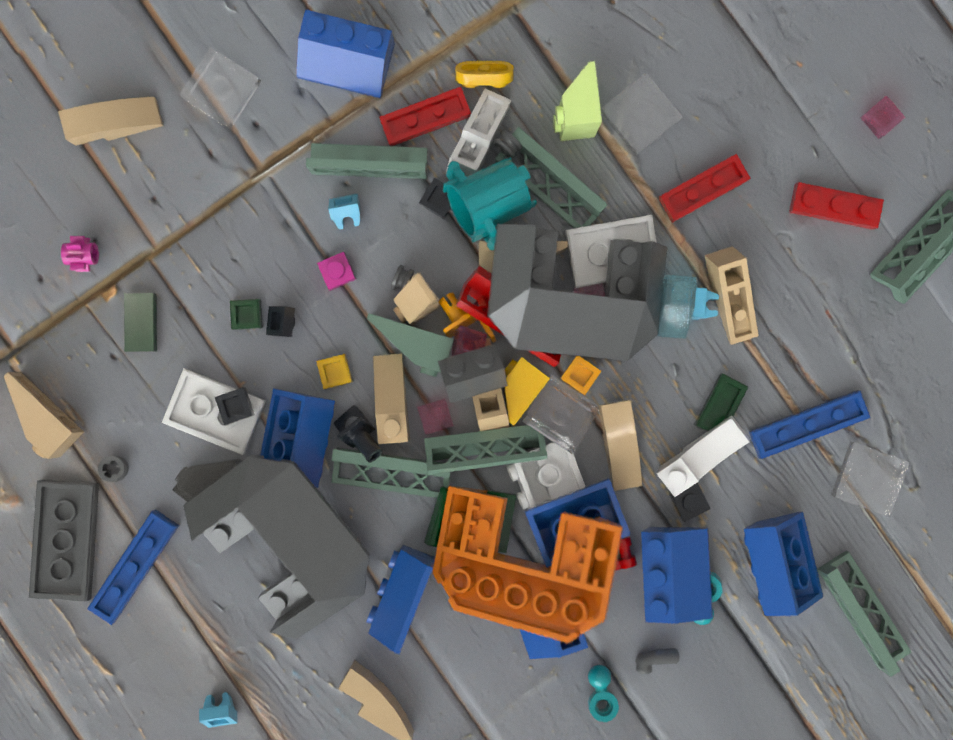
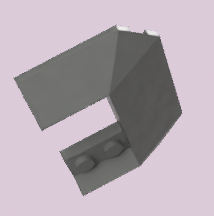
[487,224,667,361]
[183,454,370,639]

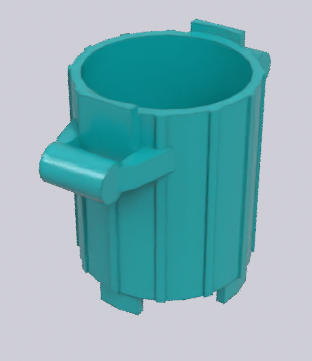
[443,157,537,251]

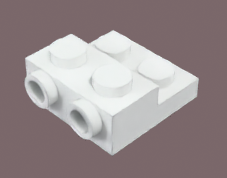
[506,437,585,510]

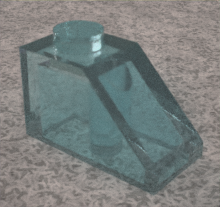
[657,275,697,339]

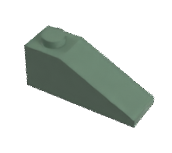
[367,313,454,377]

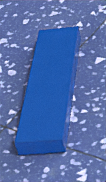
[748,390,871,459]
[87,509,179,625]

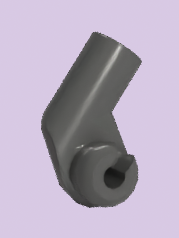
[635,648,680,674]

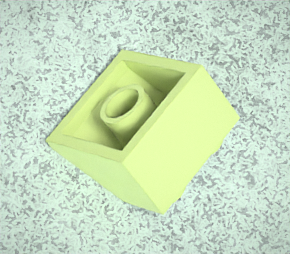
[553,61,602,141]

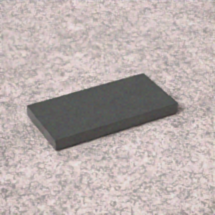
[29,480,99,602]

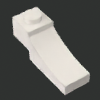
[447,89,511,177]
[657,415,750,497]

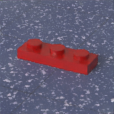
[379,86,471,146]
[658,153,751,223]
[789,182,884,230]

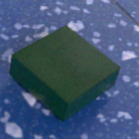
[230,299,263,330]

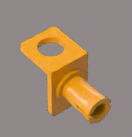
[438,292,497,343]

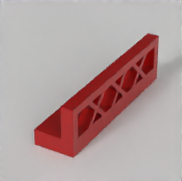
[455,265,561,367]

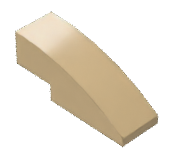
[58,97,163,146]
[598,400,642,491]
[338,660,414,740]

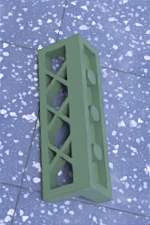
[495,127,608,229]
[306,143,428,179]
[870,189,953,304]
[424,423,547,475]
[331,447,451,498]
[817,551,912,677]

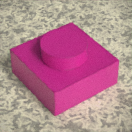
[317,252,356,291]

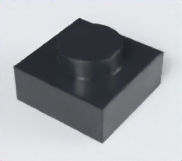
[419,178,451,219]
[266,306,295,337]
[215,387,255,425]
[670,483,711,522]

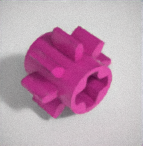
[61,236,99,272]

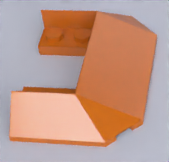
[432,486,623,643]

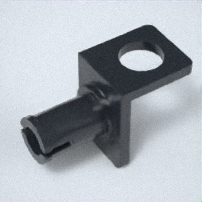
[334,405,383,463]

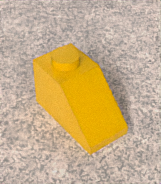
[504,357,550,426]

